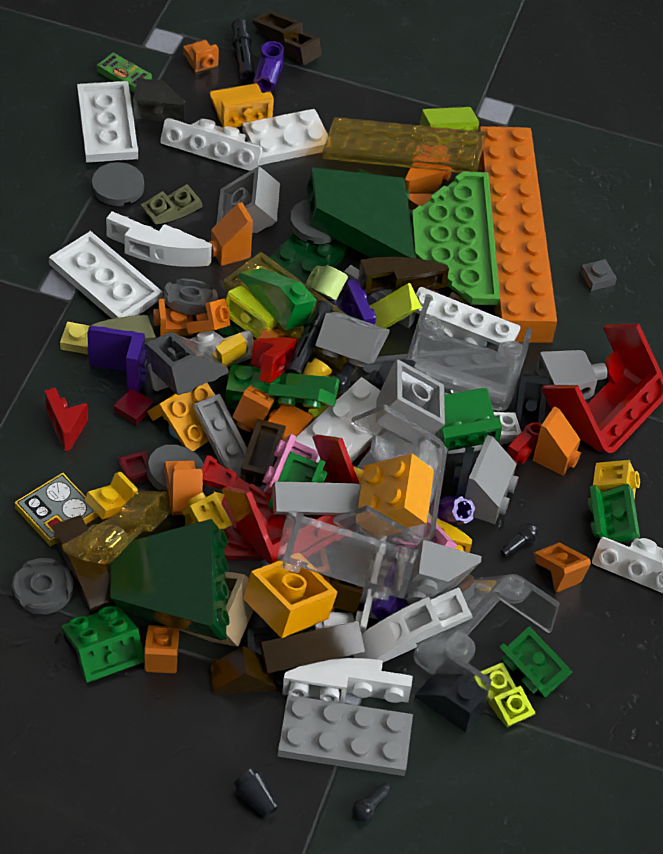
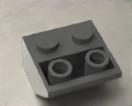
[146,332,229,395]

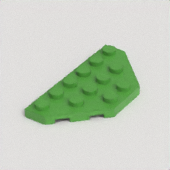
[411,172,500,305]

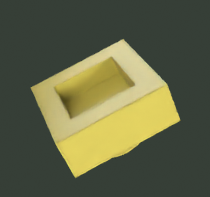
[60,322,90,354]

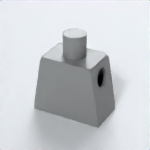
[536,350,607,400]

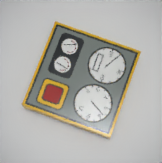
[14,473,99,547]

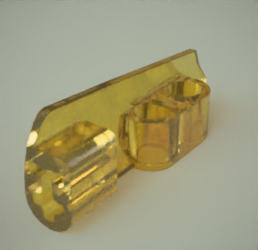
[62,491,171,564]

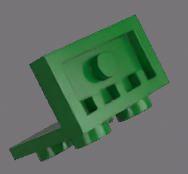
[438,388,502,451]
[61,606,145,682]

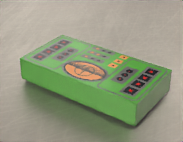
[97,53,152,94]

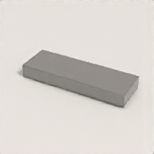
[192,394,247,478]
[272,482,361,516]

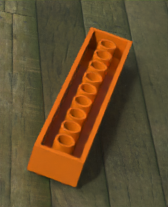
[476,126,557,343]

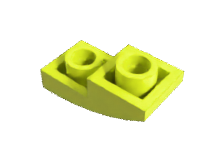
[473,662,535,727]

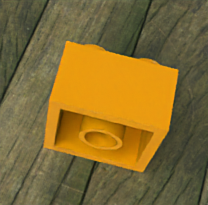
[356,453,434,535]
[243,554,337,638]

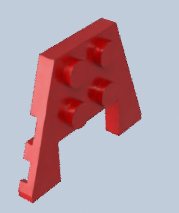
[202,455,280,561]

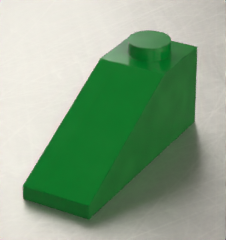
[238,268,317,330]

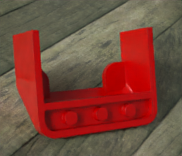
[541,324,663,453]
[222,434,363,564]

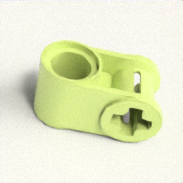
[306,265,348,301]

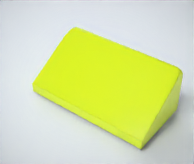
[370,283,422,328]
[226,286,278,339]

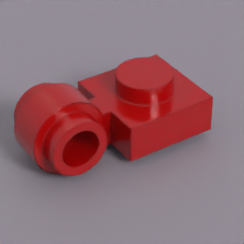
[507,422,541,466]

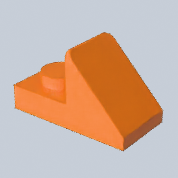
[164,461,203,515]
[534,542,591,592]
[145,625,179,673]

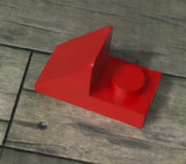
[251,337,296,383]
[44,388,88,451]

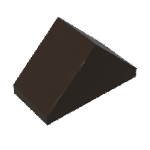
[211,646,276,695]

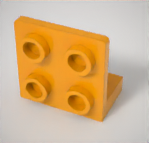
[210,84,274,128]
[147,383,215,451]

